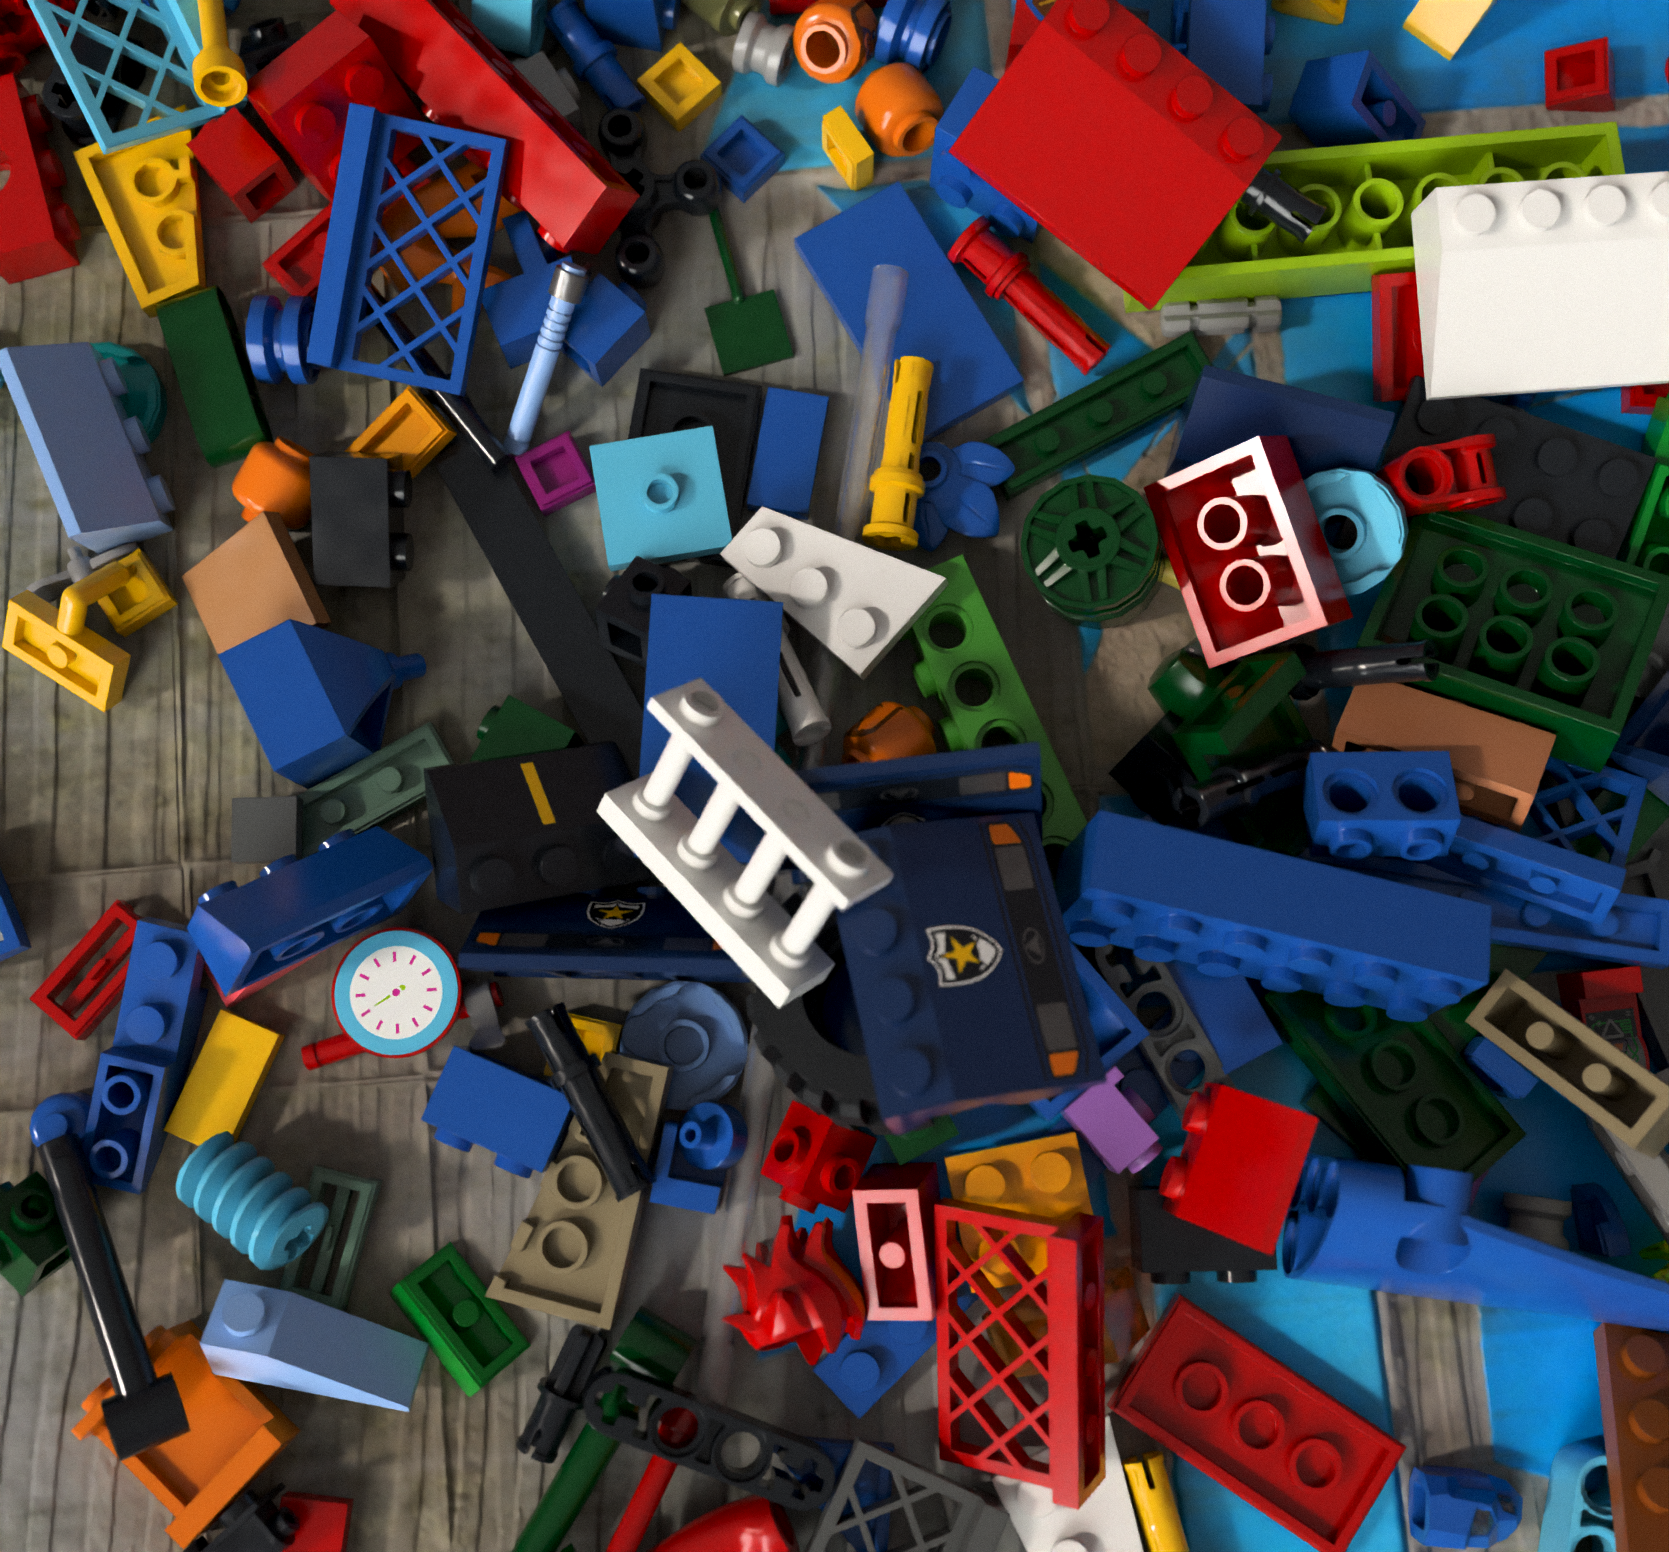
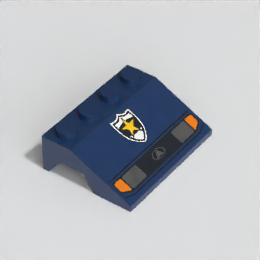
[764,742,1043,885]
[835,812,1107,1136]
[459,887,751,983]

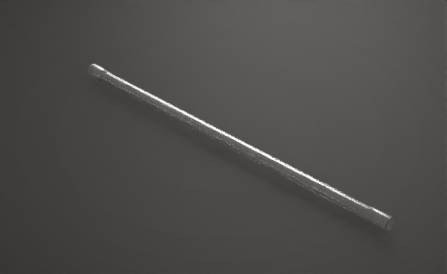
[689,265,909,1406]

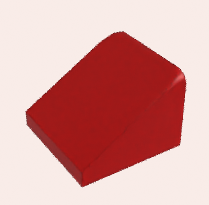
[1544,37,1616,112]

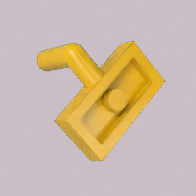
[2,561,131,712]

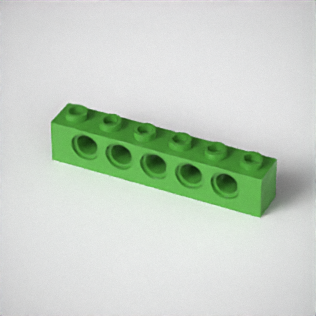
[899,554,1088,888]

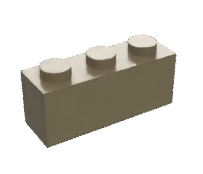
[1465,969,1669,1159]

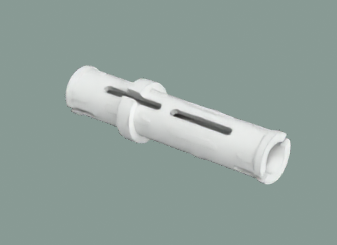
[723,572,832,746]

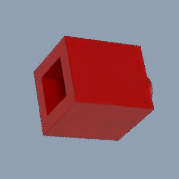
[186,107,298,224]

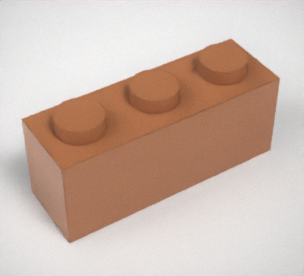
[1330,682,1556,832]

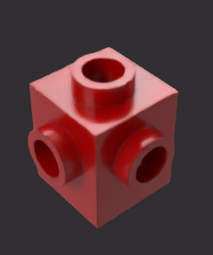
[760,1100,877,1214]

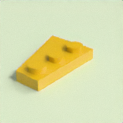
[73,104,206,319]

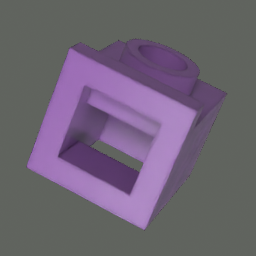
[1060,1066,1163,1174]

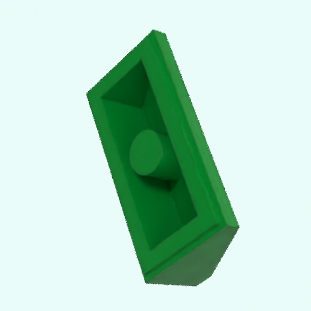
[390,1242,531,1397]

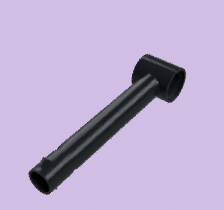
[37,1133,191,1461]

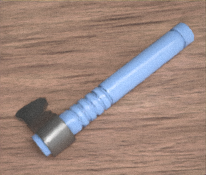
[503,261,594,456]

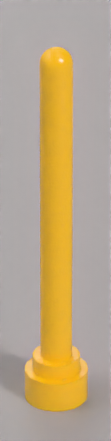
[192,0,248,107]

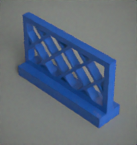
[306,103,511,397]
[1347,756,1649,926]

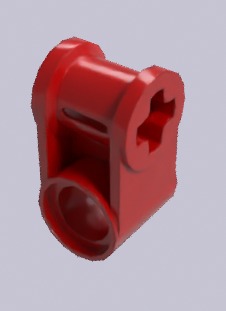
[1375,434,1508,517]

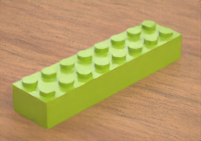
[1123,121,1625,313]

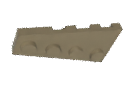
[485,1050,675,1330]

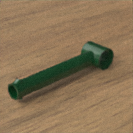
[511,1305,697,1552]

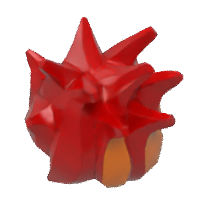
[721,1215,867,1366]

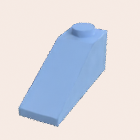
[200,1279,429,1412]

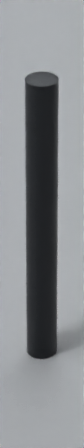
[366,282,512,472]

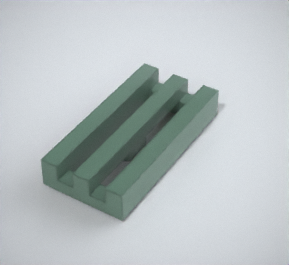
[279,1164,383,1311]

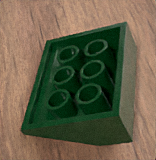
[1350,510,1669,773]

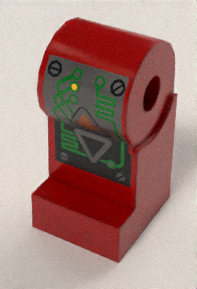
[1556,966,1650,1070]

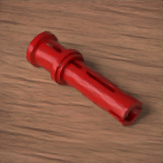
[947,215,1113,376]

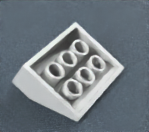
[1411,171,1669,401]

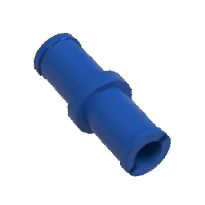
[543,0,647,113]

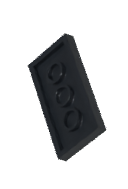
[1374,375,1658,559]

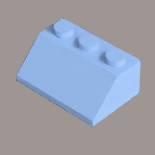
[0,342,175,555]

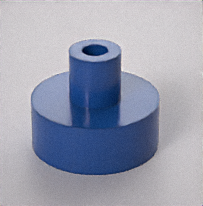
[678,1102,748,1170]

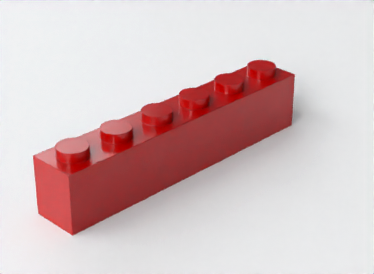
[329,0,640,255]

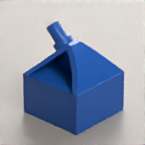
[218,619,426,790]

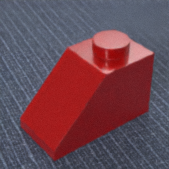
[852,1162,940,1321]

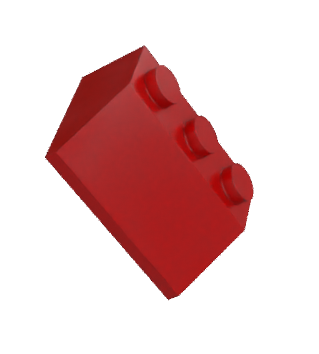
[1143,435,1353,669]

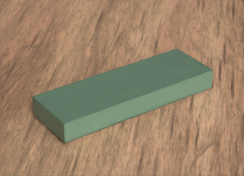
[298,722,456,859]

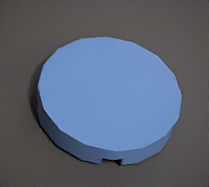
[620,981,749,1110]

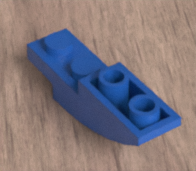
[83,916,208,1195]

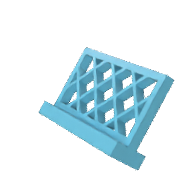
[27,0,248,155]

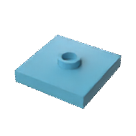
[589,425,732,572]

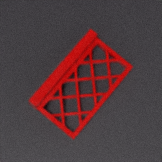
[934,1197,1106,1510]

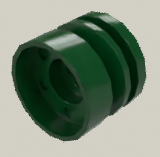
[1020,474,1165,630]

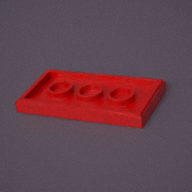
[1106,1292,1407,1552]

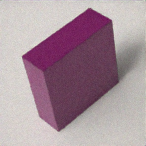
[514,431,596,517]

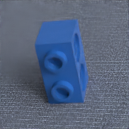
[1301,751,1461,861]

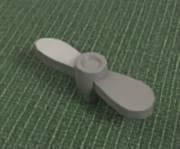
[26,542,138,602]

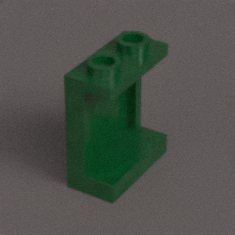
[1171,652,1342,857]

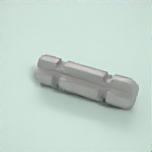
[1160,295,1282,338]

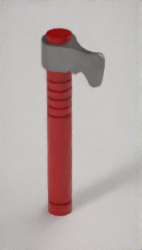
[301,979,507,1071]

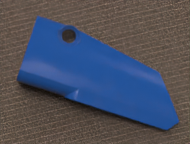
[1282,1152,1669,1332]

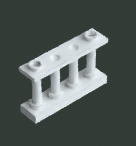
[596,678,894,1008]

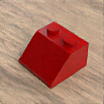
[1159,1082,1319,1256]

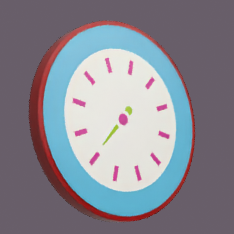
[331,927,463,1058]

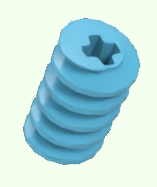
[176,1131,329,1271]

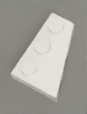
[720,506,949,680]

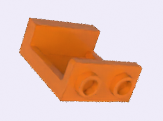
[71,1320,301,1550]

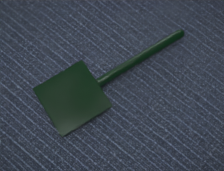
[700,186,794,377]

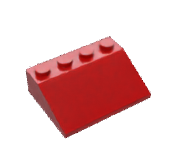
[948,0,1283,310]

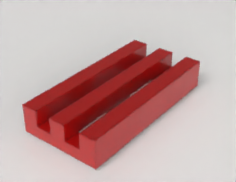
[29,899,145,1040]

